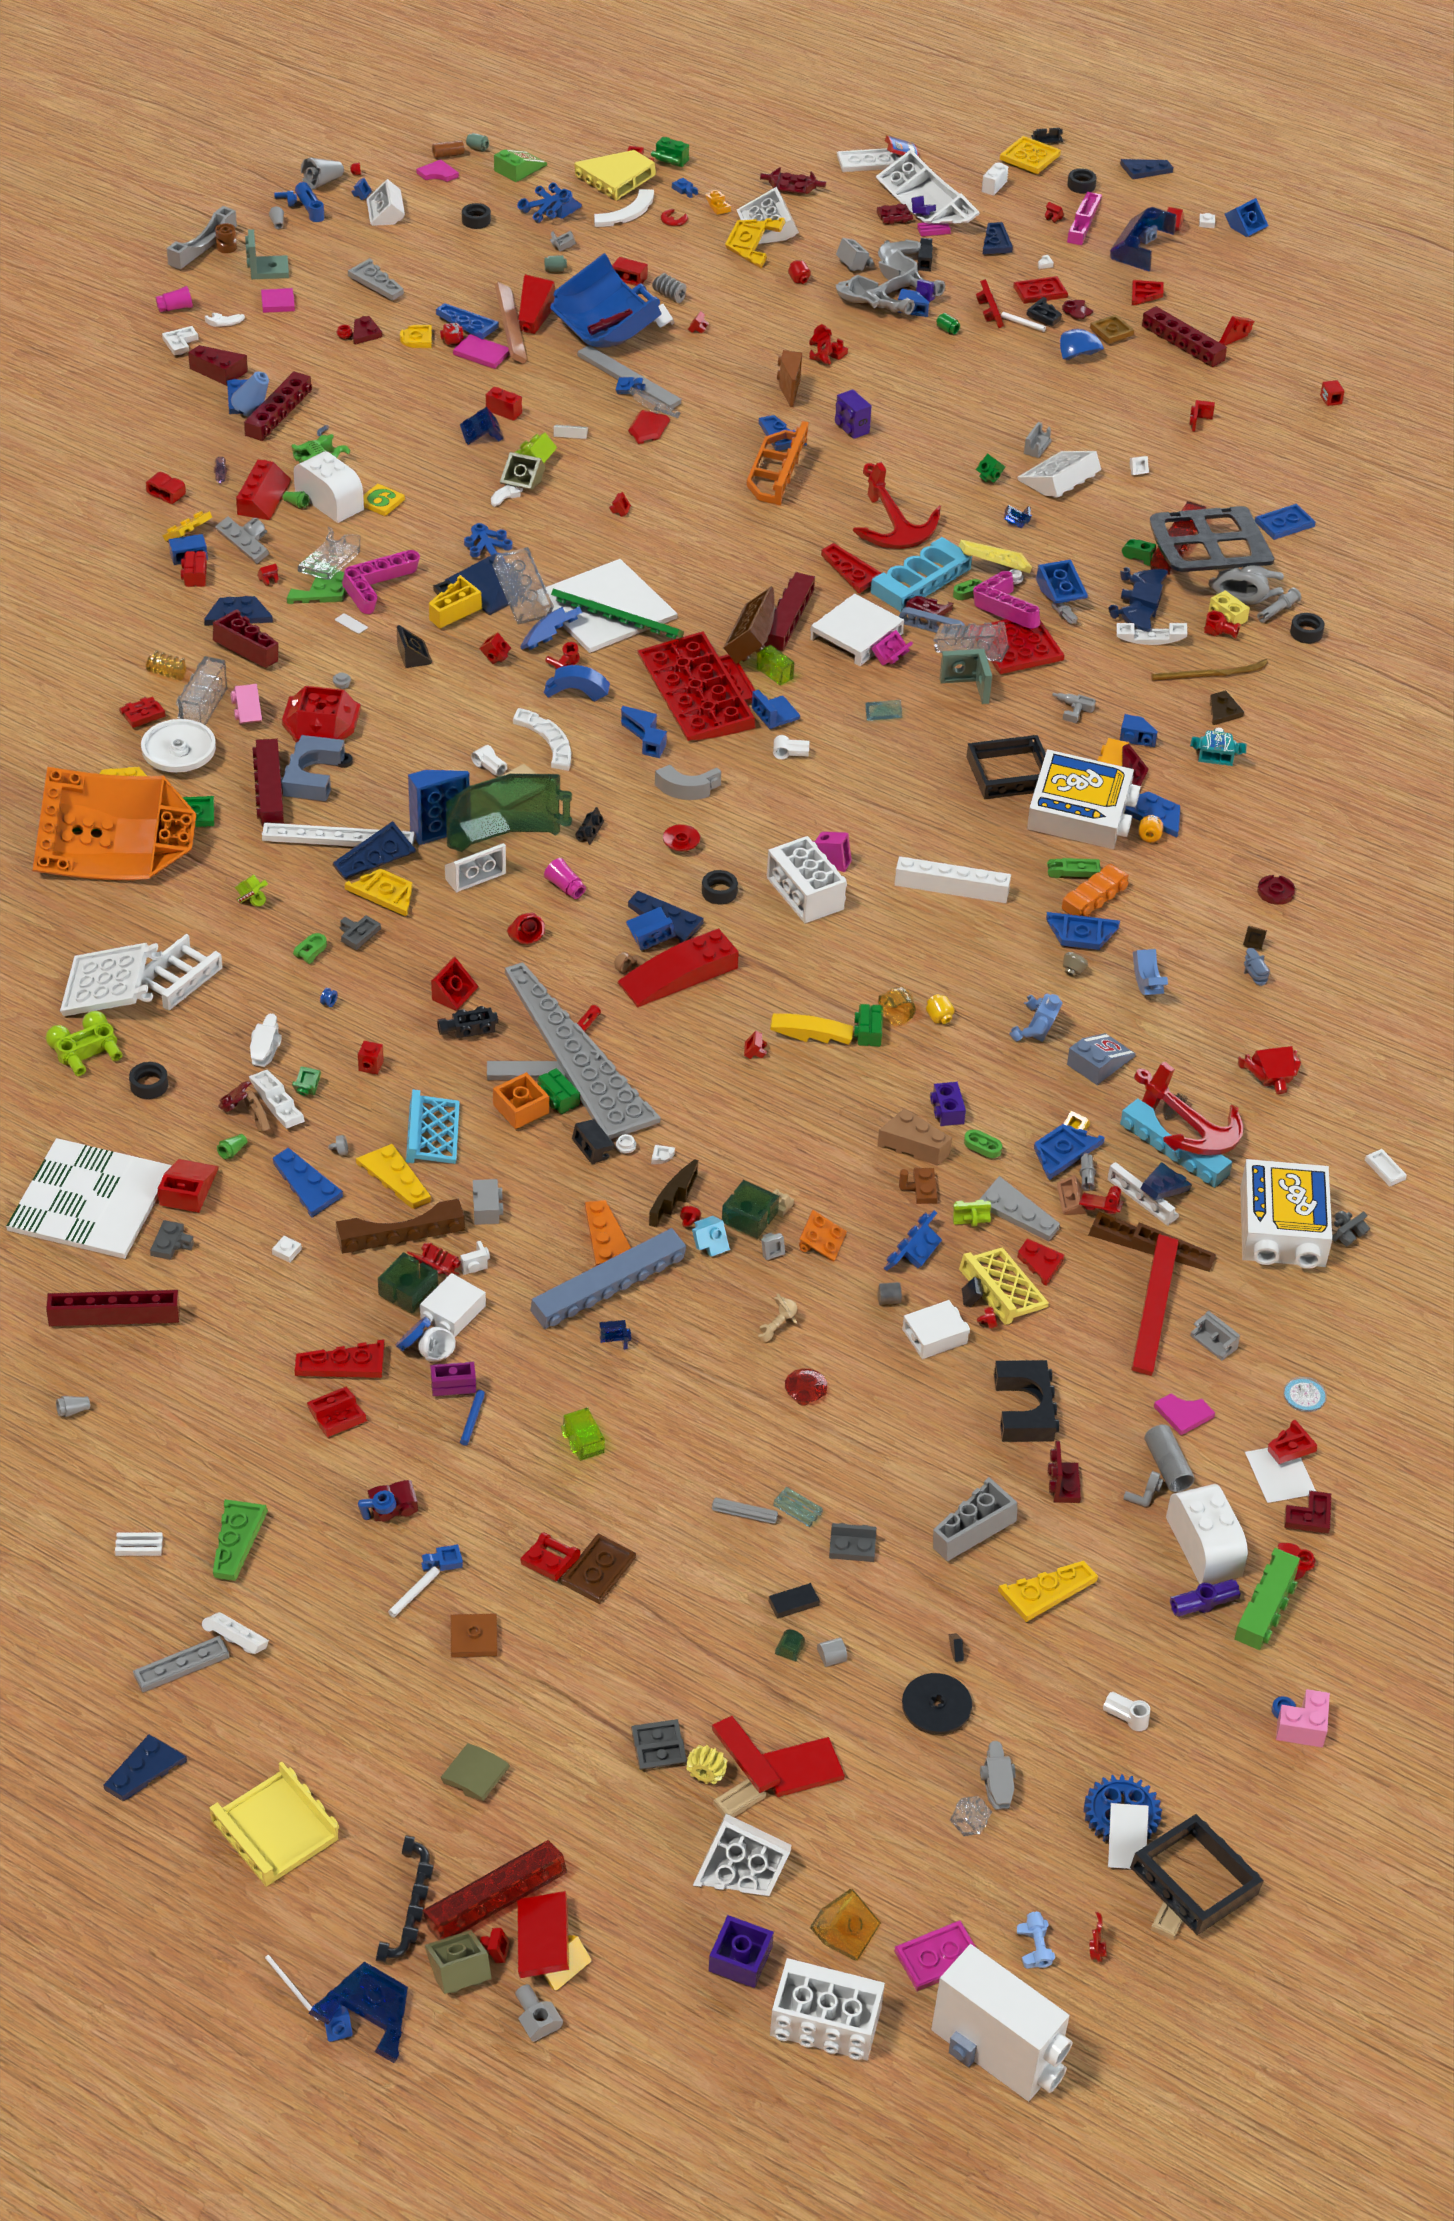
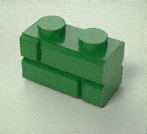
[854,1004,883,1047]
[537,1068,580,1114]

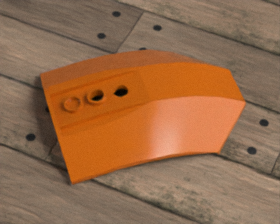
[32,767,196,881]

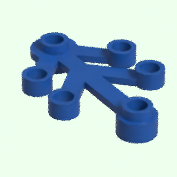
[517,182,573,223]
[464,523,513,559]

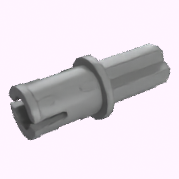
[1052,602,1078,624]
[1079,1153,1096,1191]

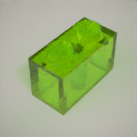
[756,645,794,686]
[561,1407,605,1461]

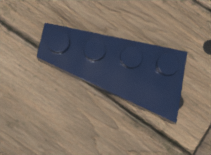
[628,891,704,943]

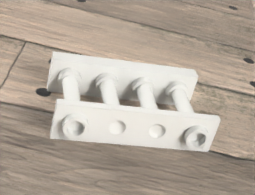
[140,934,222,1011]

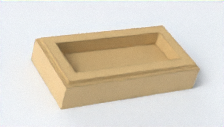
[713,1779,766,1817]
[1151,1898,1193,1940]

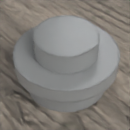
[333,673,351,689]

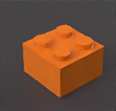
[493,1072,549,1129]

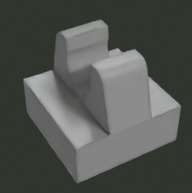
[761,1233,785,1260]

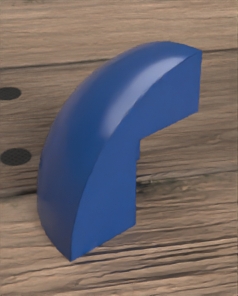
[1060,329,1104,360]

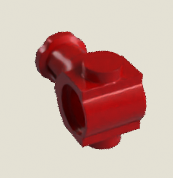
[1204,610,1241,638]

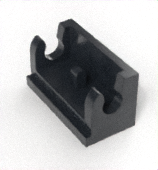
[572,1119,615,1165]

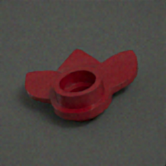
[1062,300,1093,319]
[218,1081,252,1112]

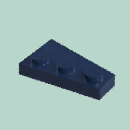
[1120,159,1174,180]
[103,1734,187,1801]

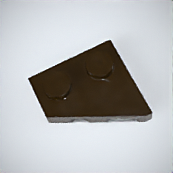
[1210,690,1244,725]

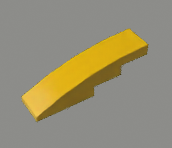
[770,1013,853,1045]

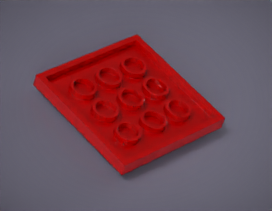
[971,619,1065,674]

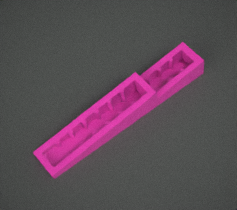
[1067,192,1102,245]

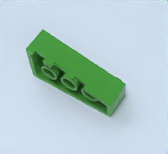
[1234,1548,1300,1650]

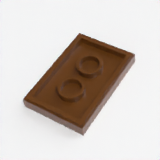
[561,1533,636,1604]

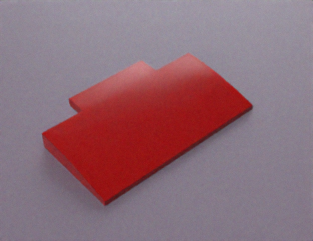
[637,631,756,741]

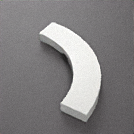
[594,189,654,227]
[513,708,571,771]

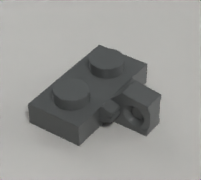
[340,915,381,950]
[150,1220,194,1260]

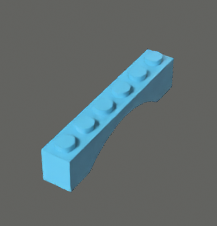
[1120,1098,1232,1188]

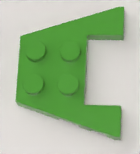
[287,557,347,604]

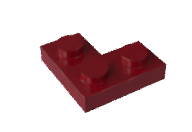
[1284,1490,1332,1534]

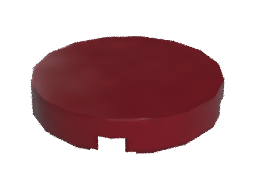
[1257,875,1295,905]

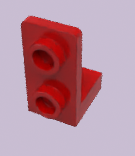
[1189,400,1215,432]

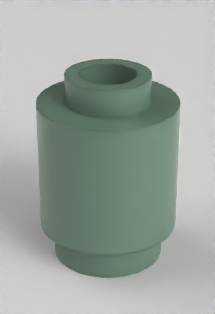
[466,133,489,151]
[544,255,567,272]

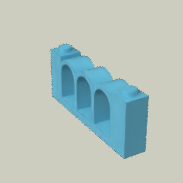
[871,537,972,612]

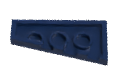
[333,821,416,879]

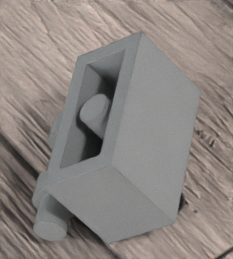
[836,238,874,271]

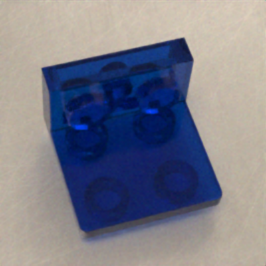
[460,407,504,445]

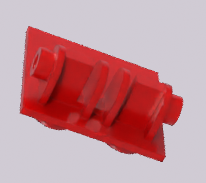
[1079,1186,1124,1214]
[407,1243,461,1276]

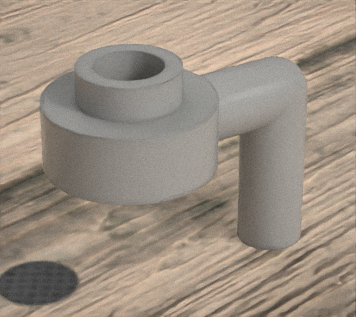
[1123,1471,1163,1507]

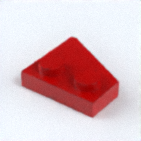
[1131,280,1164,306]
[1017,1238,1065,1286]
[1268,1419,1317,1464]

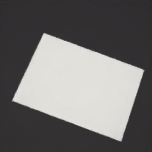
[1245,1448,1316,1503]

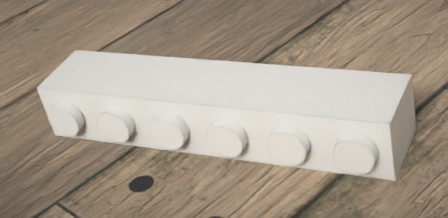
[895,856,1011,903]

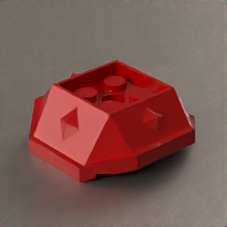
[282,686,361,742]

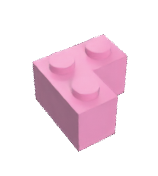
[230,684,262,724]
[1276,1689,1330,1748]

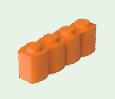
[1062,864,1129,917]

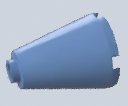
[231,372,269,417]

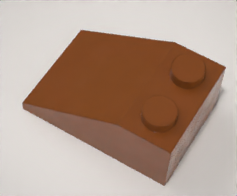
[777,350,802,407]

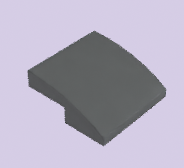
[631,1719,687,1770]

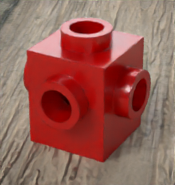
[479,632,511,664]

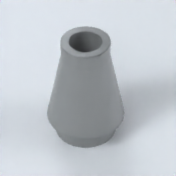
[269,206,284,229]
[56,1396,90,1418]

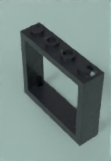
[966,735,1046,800]
[1130,1814,1264,1935]

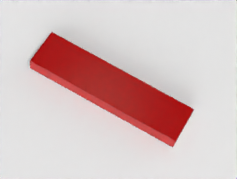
[712,1716,780,1793]

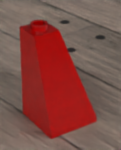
[518,274,555,334]

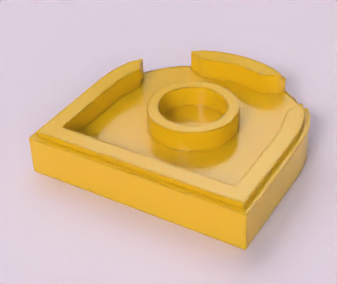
[400,325,432,348]

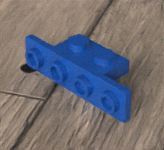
[884,1210,942,1271]

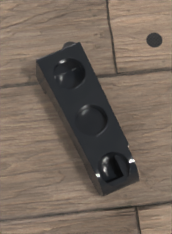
[917,238,933,271]

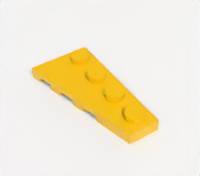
[356,1144,431,1209]
[998,1561,1098,1622]

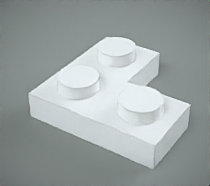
[162,326,199,356]

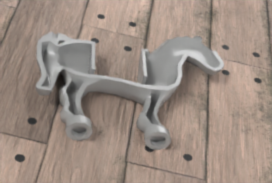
[836,239,946,315]

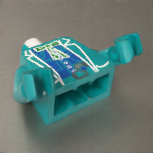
[1190,728,1247,766]

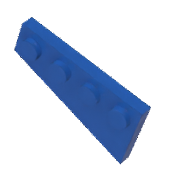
[273,1148,343,1218]

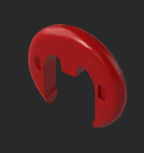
[660,209,688,226]

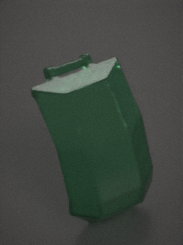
[446,774,572,852]

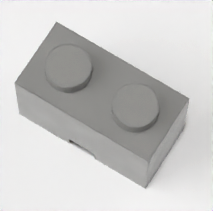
[473,1179,503,1225]

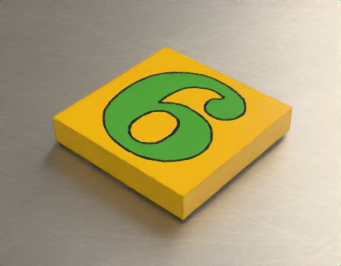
[363,484,405,516]

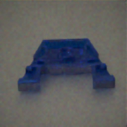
[308,1961,408,2063]

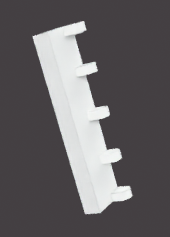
[1107,1162,1179,1226]

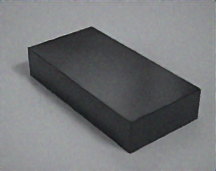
[768,1583,820,1619]

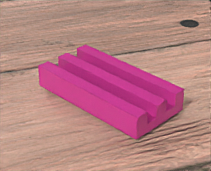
[917,223,951,236]

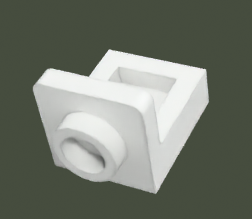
[460,1241,490,1275]

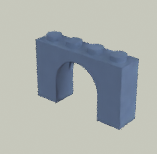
[281,735,345,801]

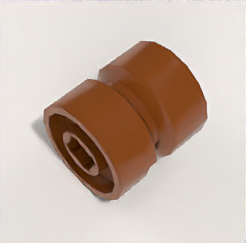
[215,223,237,253]

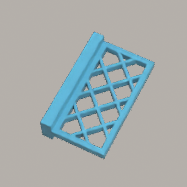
[406,1089,460,1164]

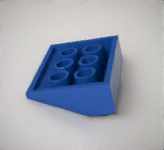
[408,770,471,845]

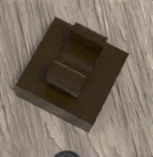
[1243,926,1267,950]

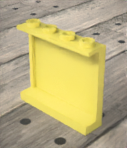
[209,1762,339,1887]

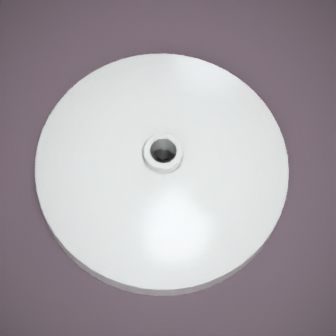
[141,719,216,772]

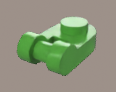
[293,933,327,964]

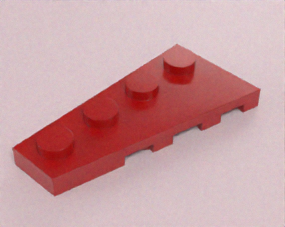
[294,1339,385,1378]

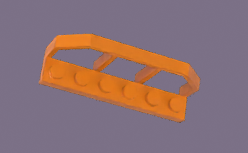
[747,421,809,506]

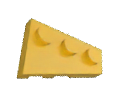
[162,511,212,541]

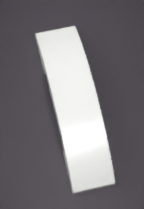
[1117,623,1187,645]

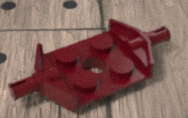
[760,167,826,194]

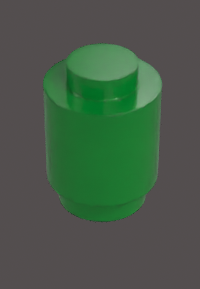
[936,313,960,335]

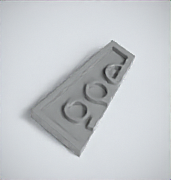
[979,1176,1060,1242]

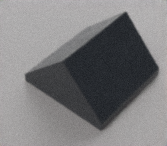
[397,625,432,668]

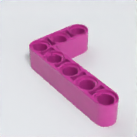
[342,550,420,614]
[973,571,1040,628]

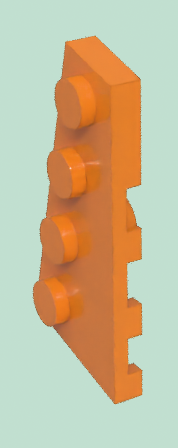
[585,1200,631,1266]

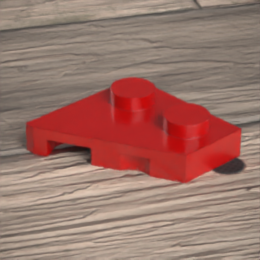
[1219,316,1255,346]

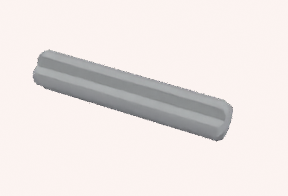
[712,1497,778,1524]

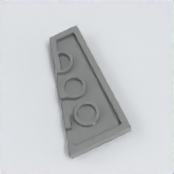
[348,258,404,301]

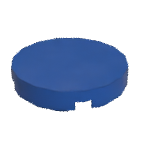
[395,1316,431,1352]

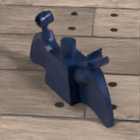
[1108,567,1168,632]

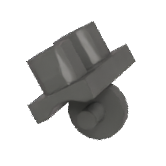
[1332,1211,1370,1247]

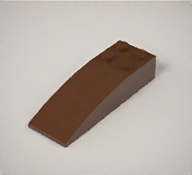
[723,586,775,664]

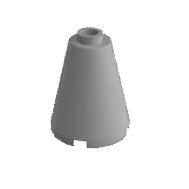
[301,157,344,189]

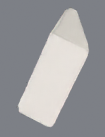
[554,425,588,439]

